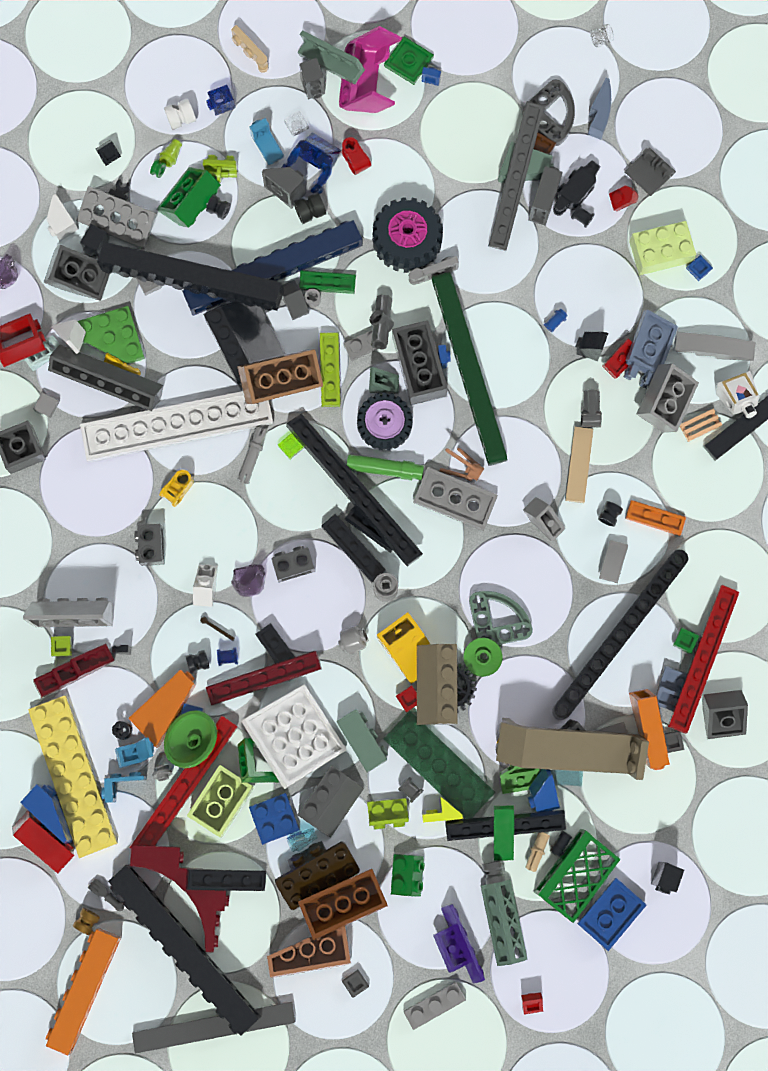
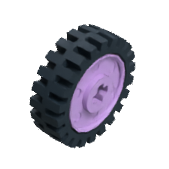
[357,393,413,451]

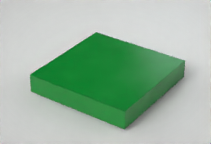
[384,36,434,85]

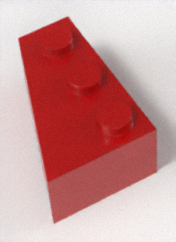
[12,810,75,874]

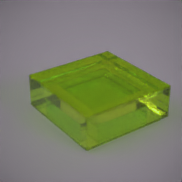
[277,433,304,460]

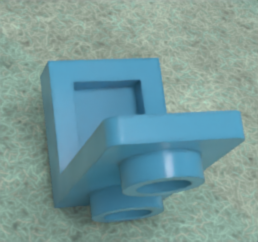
[249,118,284,165]
[115,737,154,768]
[101,772,146,803]

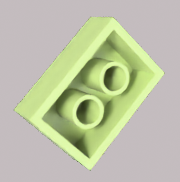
[629,221,697,276]
[187,765,255,838]

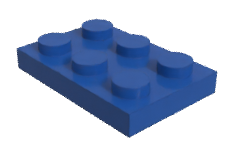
[577,878,647,951]

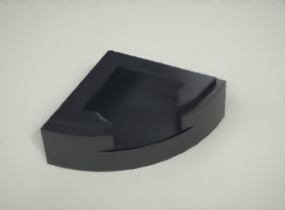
[112,645,131,655]

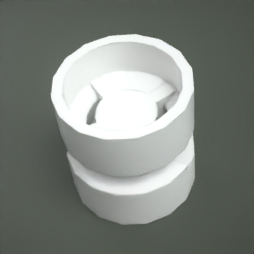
[164,98,196,130]

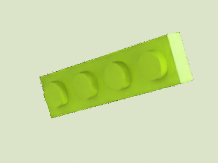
[320,333,340,407]

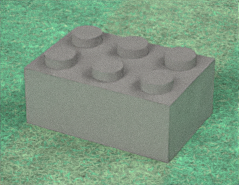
[636,363,699,433]

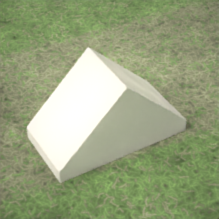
[52,319,86,354]

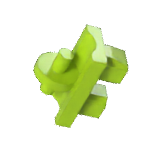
[203,155,237,183]

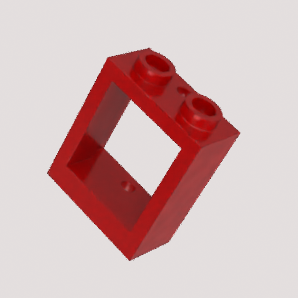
[0,313,46,367]

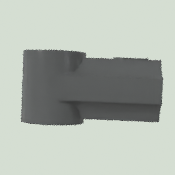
[581,389,602,428]

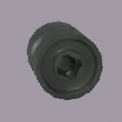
[293,192,326,224]

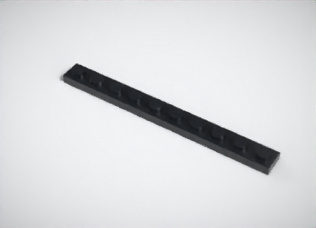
[286,413,423,567]

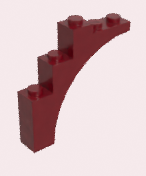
[130,845,229,953]

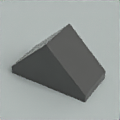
[282,280,309,321]

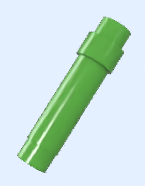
[347,454,424,481]

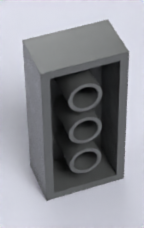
[392,320,448,405]

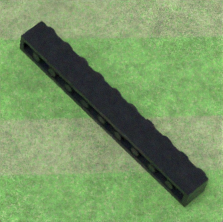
[97,242,284,311]
[108,864,262,1036]

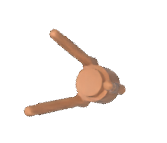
[440,447,484,482]

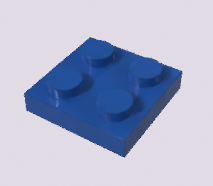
[249,793,300,845]

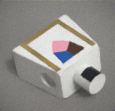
[716,371,759,418]

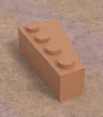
[267,926,351,978]

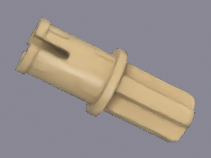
[525,832,550,872]

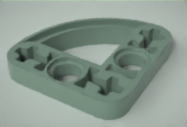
[469,591,533,645]

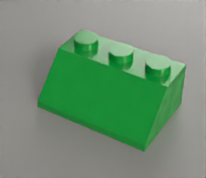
[156,167,221,228]

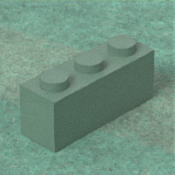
[336,709,388,773]

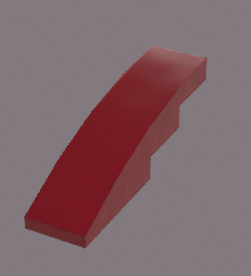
[33,644,114,698]

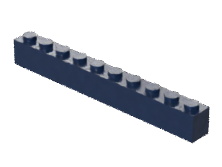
[182,220,363,316]

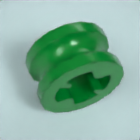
[150,159,166,178]

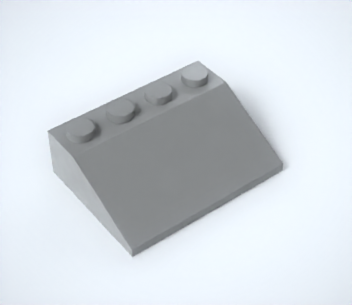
[23,597,113,627]

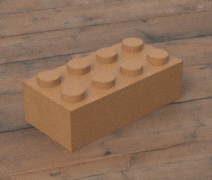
[238,349,323,404]

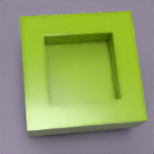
[51,636,72,657]

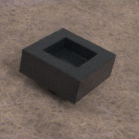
[95,140,121,166]

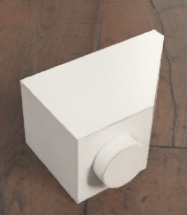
[46,194,78,241]

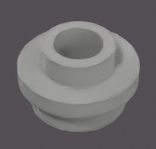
[152,765,173,781]

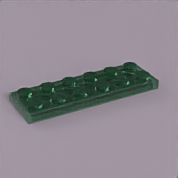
[383,711,496,819]

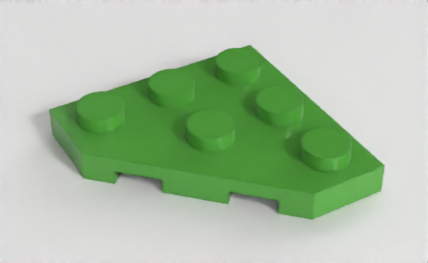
[77,306,145,364]

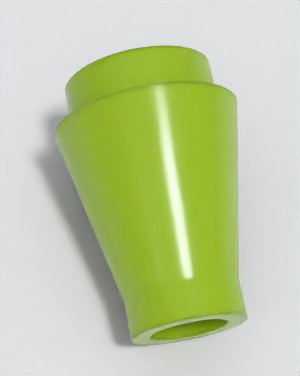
[159,139,182,167]

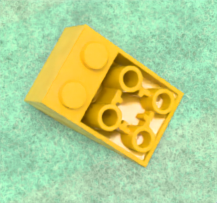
[376,612,430,684]

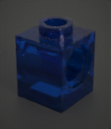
[206,85,236,116]

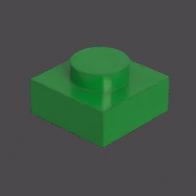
[672,628,699,654]

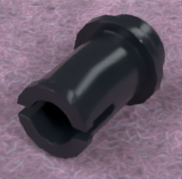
[549,831,572,857]

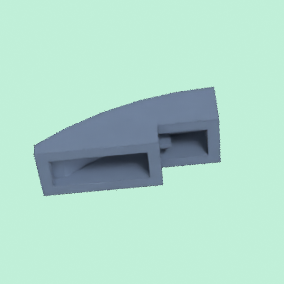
[588,77,612,140]

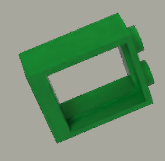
[237,738,280,783]

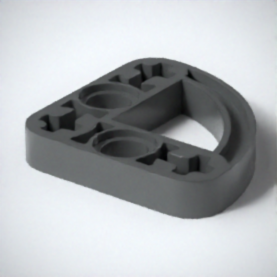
[522,79,575,146]

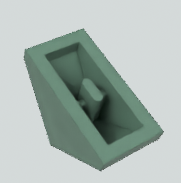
[369,367,399,394]

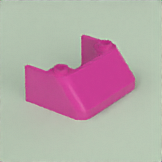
[339,26,402,113]

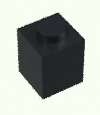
[80,224,110,256]

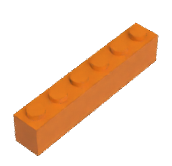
[45,928,122,1056]

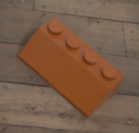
[298,869,388,940]

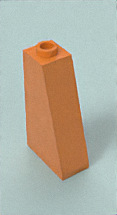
[128,670,196,748]
[629,689,670,770]

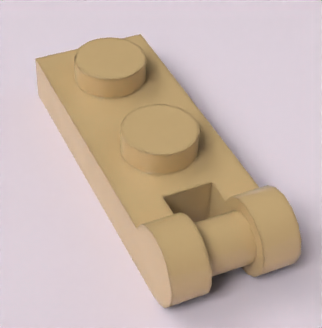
[231,25,269,73]

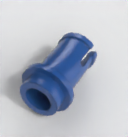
[544,309,568,332]

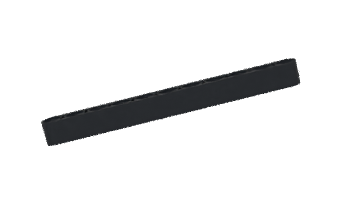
[552,549,689,720]

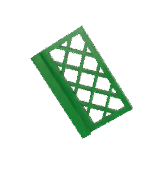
[534,829,621,923]

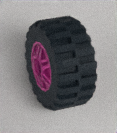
[372,197,443,273]

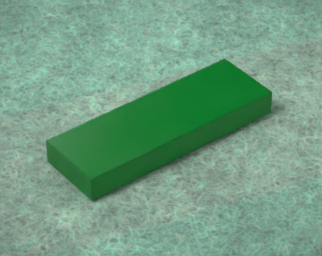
[299,270,356,294]
[494,805,514,861]

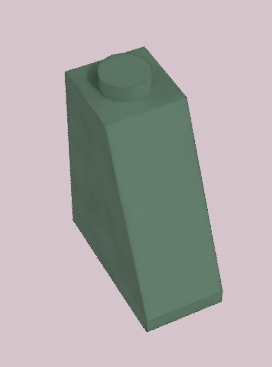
[498,142,554,183]

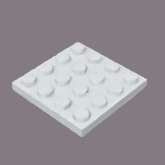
[241,684,347,789]

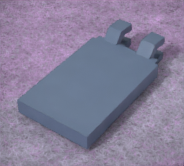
[623,310,678,388]

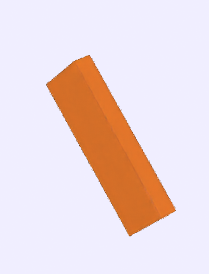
[625,500,686,536]

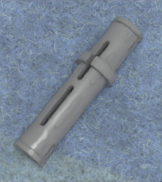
[237,427,268,484]

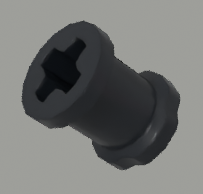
[571,204,595,228]
[112,721,132,740]

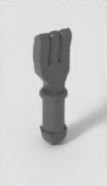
[87,878,124,911]

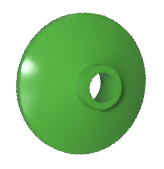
[464,638,503,677]

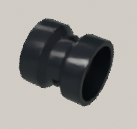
[206,195,231,220]
[598,501,623,527]
[185,650,210,674]

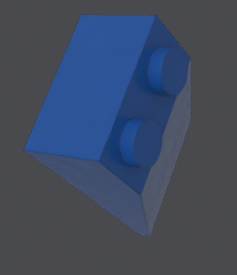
[20,784,73,843]

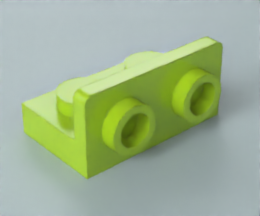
[367,798,409,830]

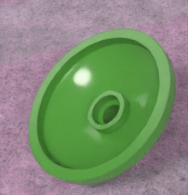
[164,710,217,768]

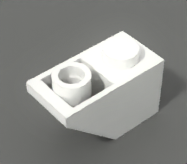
[193,564,218,607]

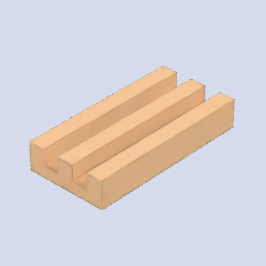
[680,408,722,442]

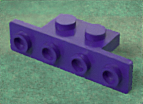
[433,904,485,984]

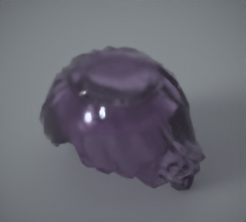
[0,254,18,289]
[231,564,266,597]

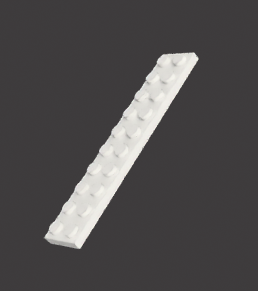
[80,391,273,462]

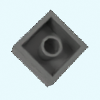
[0,420,46,474]

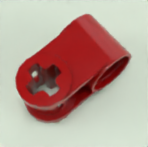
[342,137,372,175]

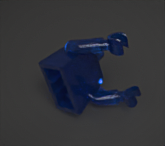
[281,132,341,194]

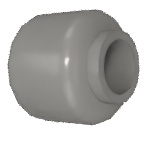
[338,626,369,654]

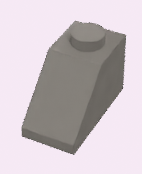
[523,497,566,542]

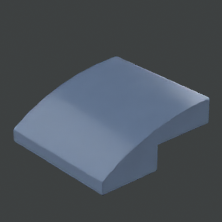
[656,666,687,711]

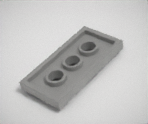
[76,186,157,248]
[413,467,498,531]

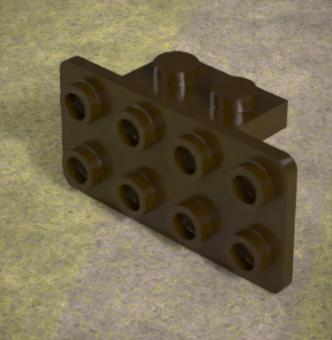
[275,841,360,910]

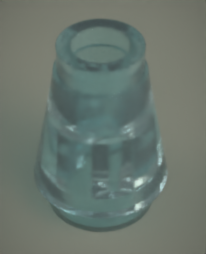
[286,828,317,852]

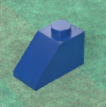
[527,769,560,812]

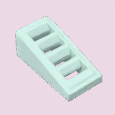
[24,335,60,371]

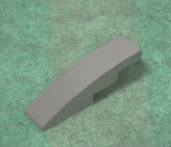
[675,332,756,361]

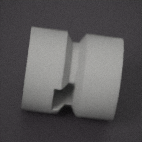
[373,573,399,602]

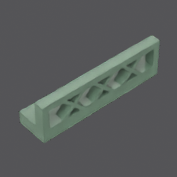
[297,30,365,85]
[480,879,528,966]

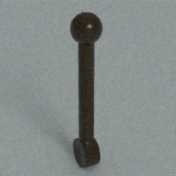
[200,616,235,641]

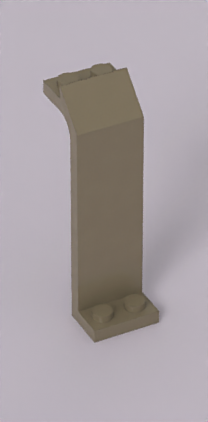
[495,718,649,780]

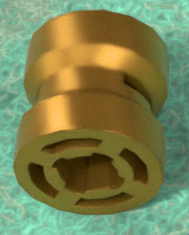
[73,908,100,936]

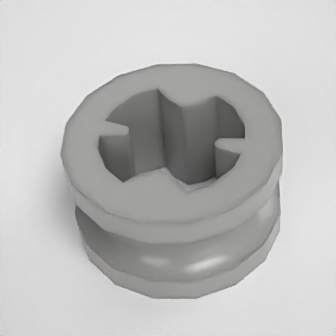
[304,289,321,308]

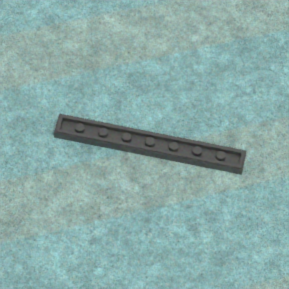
[488,101,544,251]
[132,1002,296,1054]

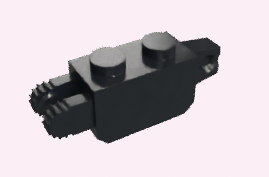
[553,160,601,216]

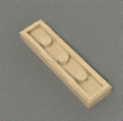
[565,427,594,504]

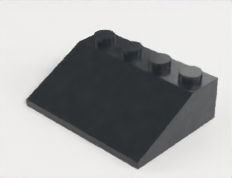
[203,302,286,385]

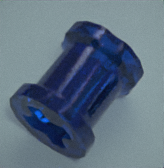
[217,647,238,667]

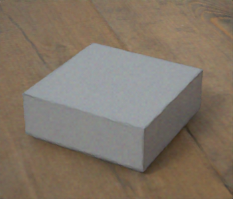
[33,392,59,418]

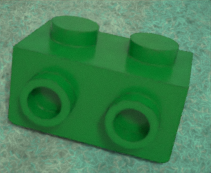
[391,854,425,897]

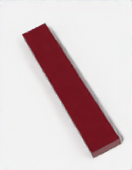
[206,651,322,706]

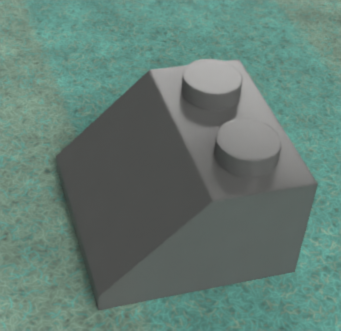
[262,167,306,209]
[702,690,748,739]

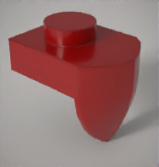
[609,185,639,212]

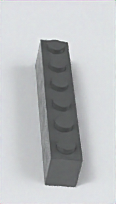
[48,345,163,411]

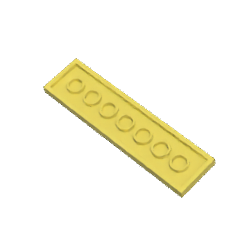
[28,695,118,858]

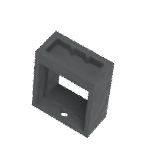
[528,166,563,226]

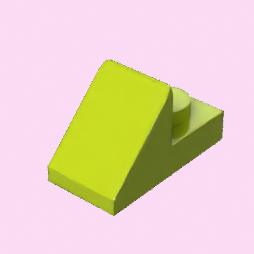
[422,797,463,823]

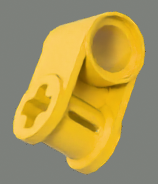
[159,470,194,507]

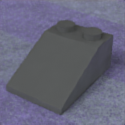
[43,244,110,301]

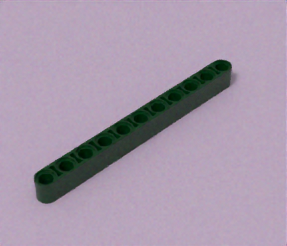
[431,271,508,466]

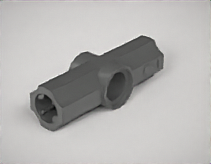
[369,294,394,350]

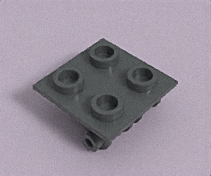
[624,147,676,196]

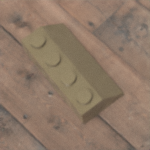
[417,644,458,725]

